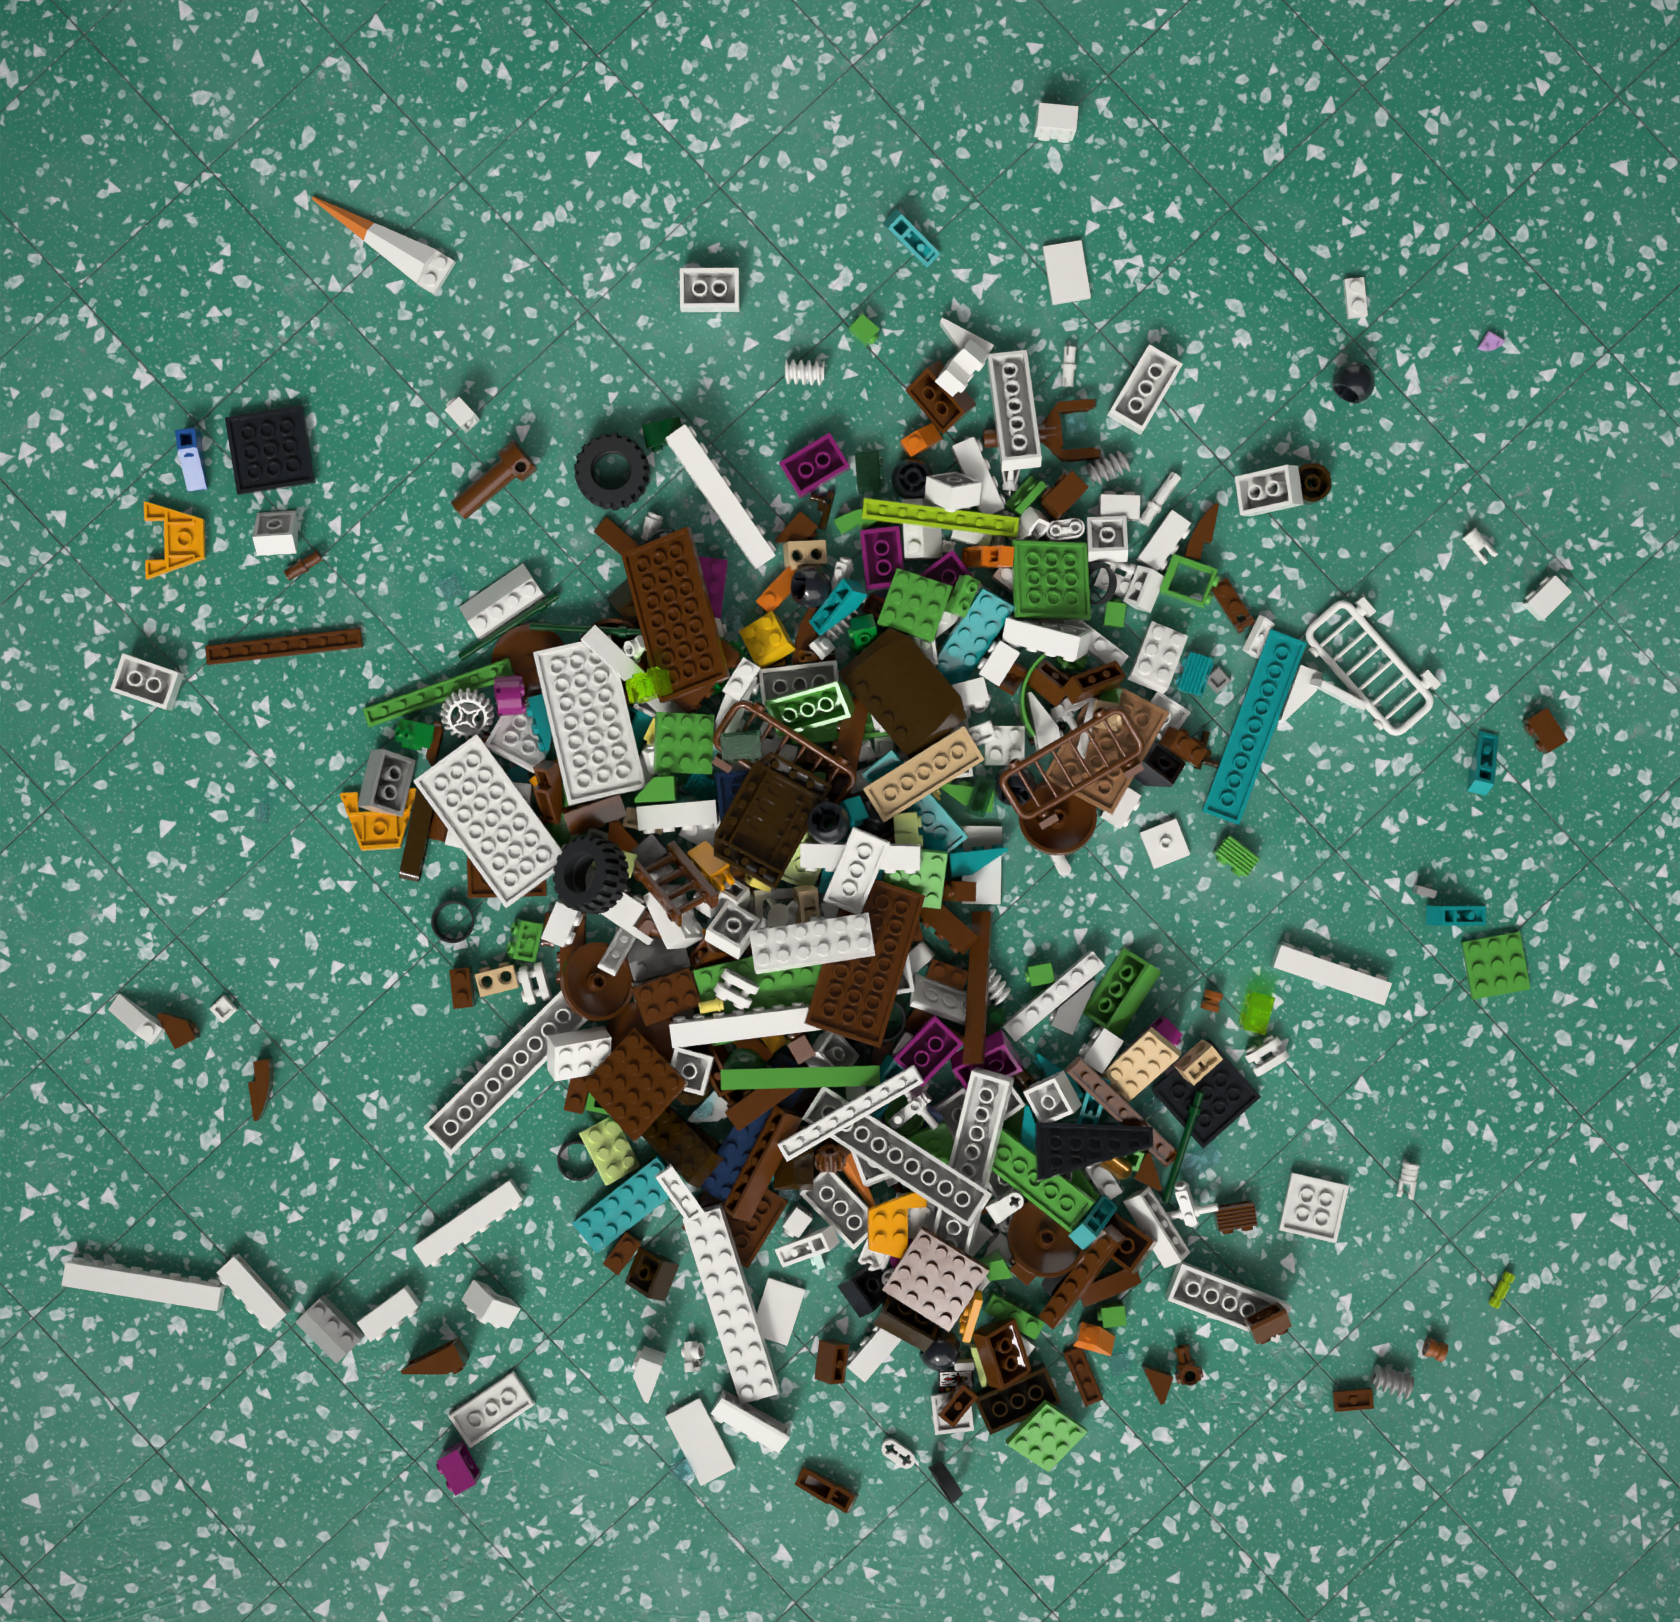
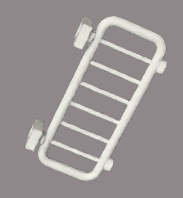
[1305,597,1441,736]

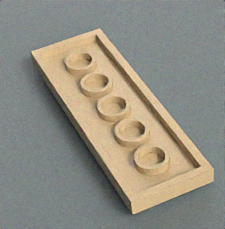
[863,726,985,822]
[1083,1027,1182,1114]

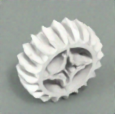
[441,688,494,740]

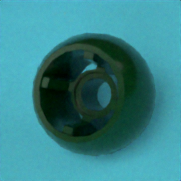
[723,1048,766,1070]

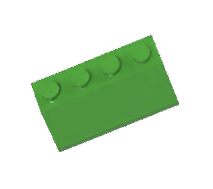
[765,680,855,737]
[635,773,679,803]
[1083,947,1161,1037]

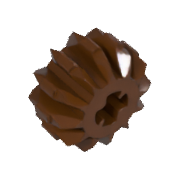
[814,1143,847,1174]

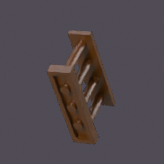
[633,841,719,927]

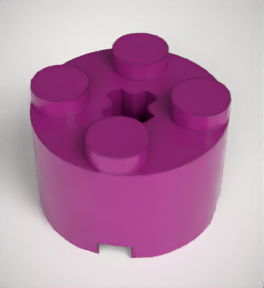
[494,675,526,716]

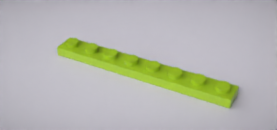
[861,498,1019,538]

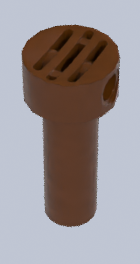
[451,439,538,519]

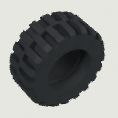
[574,433,650,511]
[553,835,629,914]

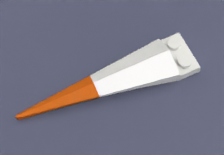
[312,197,456,296]

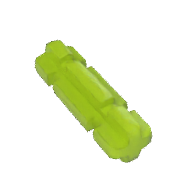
[1489,1271,1515,1309]

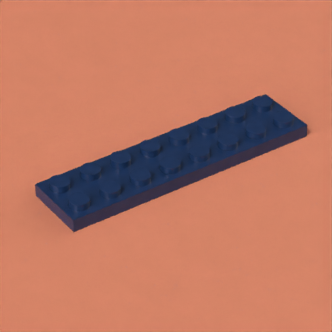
[700,1052,805,1203]

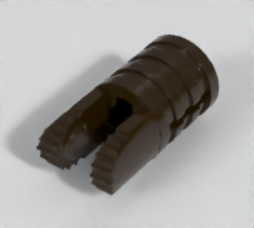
[1011,1065,1037,1092]

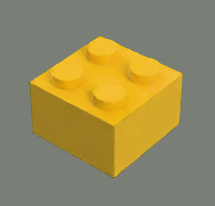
[739,611,796,669]

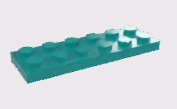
[936,586,1014,685]
[862,749,968,853]
[572,1155,670,1254]

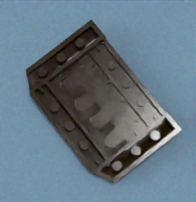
[838,628,967,759]
[713,751,832,890]

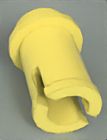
[699,997,725,1015]

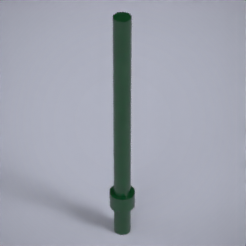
[458,592,560,661]
[529,622,642,638]
[1162,1090,1204,1203]

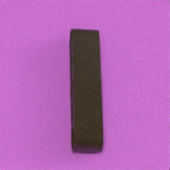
[399,788,434,882]

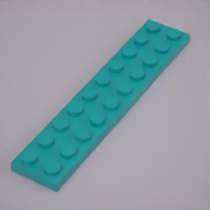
[1201,629,1307,825]

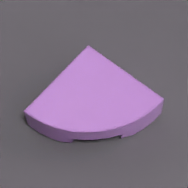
[1477,331,1505,351]

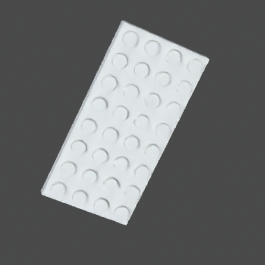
[533,635,646,806]
[413,734,562,908]

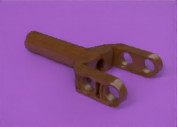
[983,399,1101,463]
[426,720,491,842]

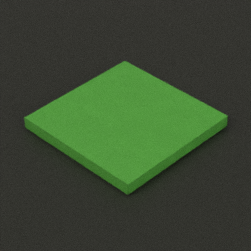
[1011,540,1091,620]

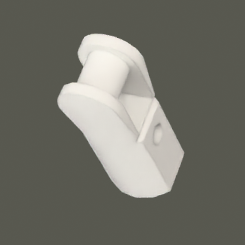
[1049,855,1071,876]

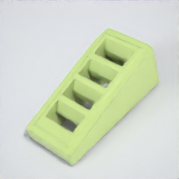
[970,1344,987,1387]

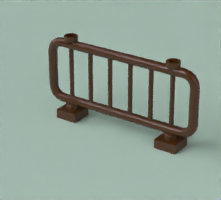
[712,700,857,815]
[999,707,1144,830]

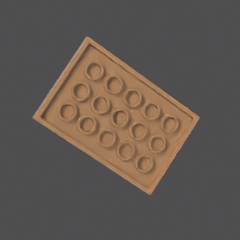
[1045,686,1170,815]

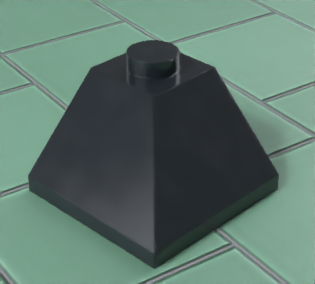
[1134,740,1186,787]

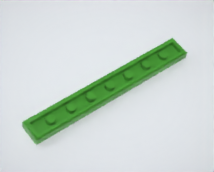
[362,658,515,727]
[720,1065,880,1090]

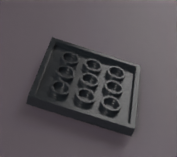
[225,405,316,496]
[1151,1038,1261,1149]

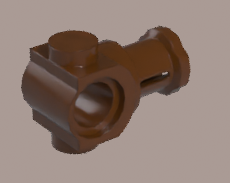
[635,909,662,939]
[1173,1344,1204,1386]

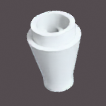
[641,512,663,540]

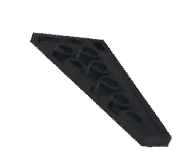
[1035,1122,1153,1182]

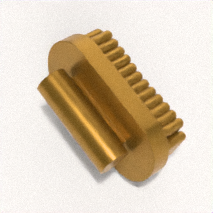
[1098,1157,1132,1180]

